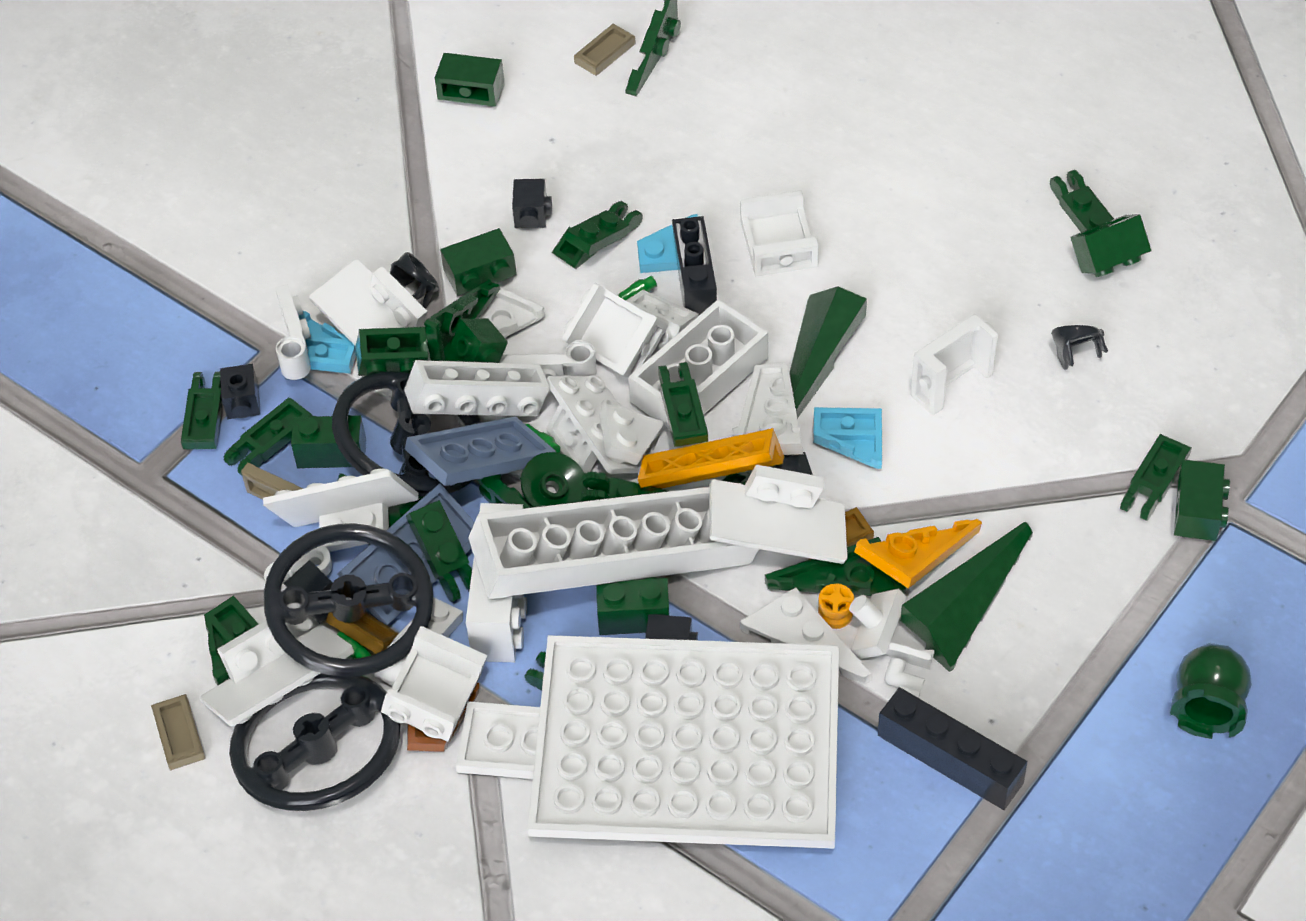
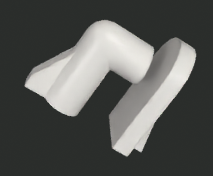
[885,643,934,698]

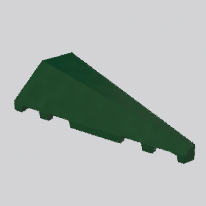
[789,286,867,419]
[900,522,1033,672]

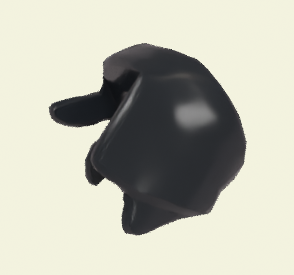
[390,252,439,309]
[1051,325,1108,370]

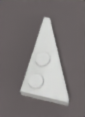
[429,288,545,361]
[740,587,871,684]

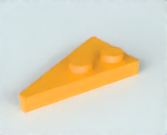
[854,519,982,589]

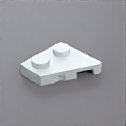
[599,403,664,465]

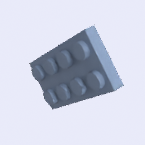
[405,416,556,486]
[337,483,475,625]

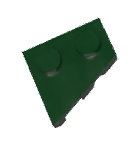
[204,595,259,686]

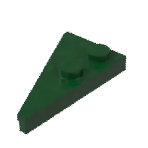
[625,0,681,97]
[424,280,500,361]
[765,537,906,596]

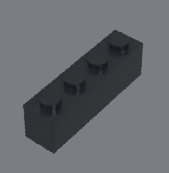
[878,687,1028,810]

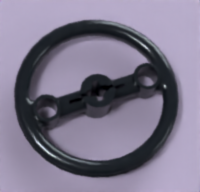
[332,371,482,497]
[264,523,433,677]
[229,673,401,811]

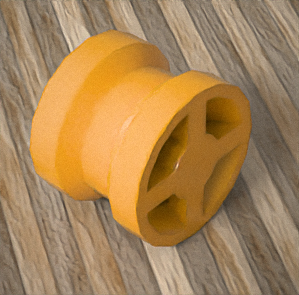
[818,584,854,629]

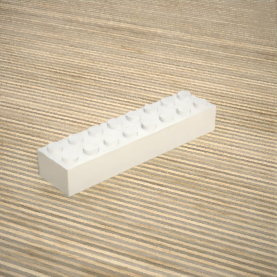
[468,483,759,599]

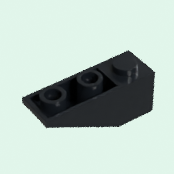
[672,216,717,316]

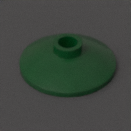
[520,452,588,508]

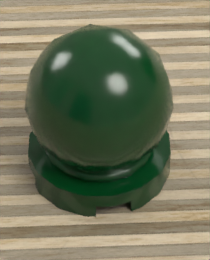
[1170,643,1252,739]

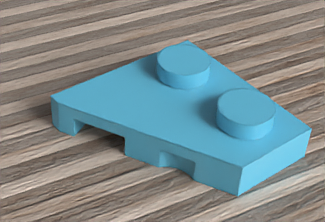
[637,214,698,273]
[299,311,356,374]
[813,407,882,469]

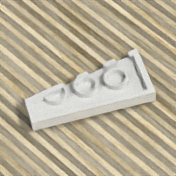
[736,364,803,455]

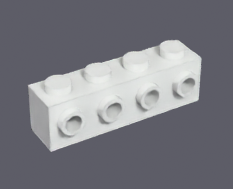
[404,360,550,416]

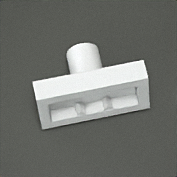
[849,589,907,660]

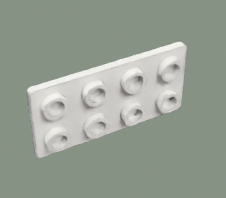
[309,259,430,361]
[546,375,654,474]
[709,465,847,564]
[263,469,419,552]
[200,620,354,726]

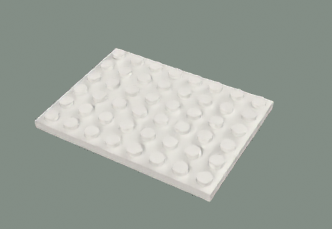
[527,635,839,849]

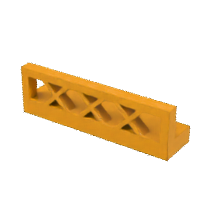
[637,428,784,489]

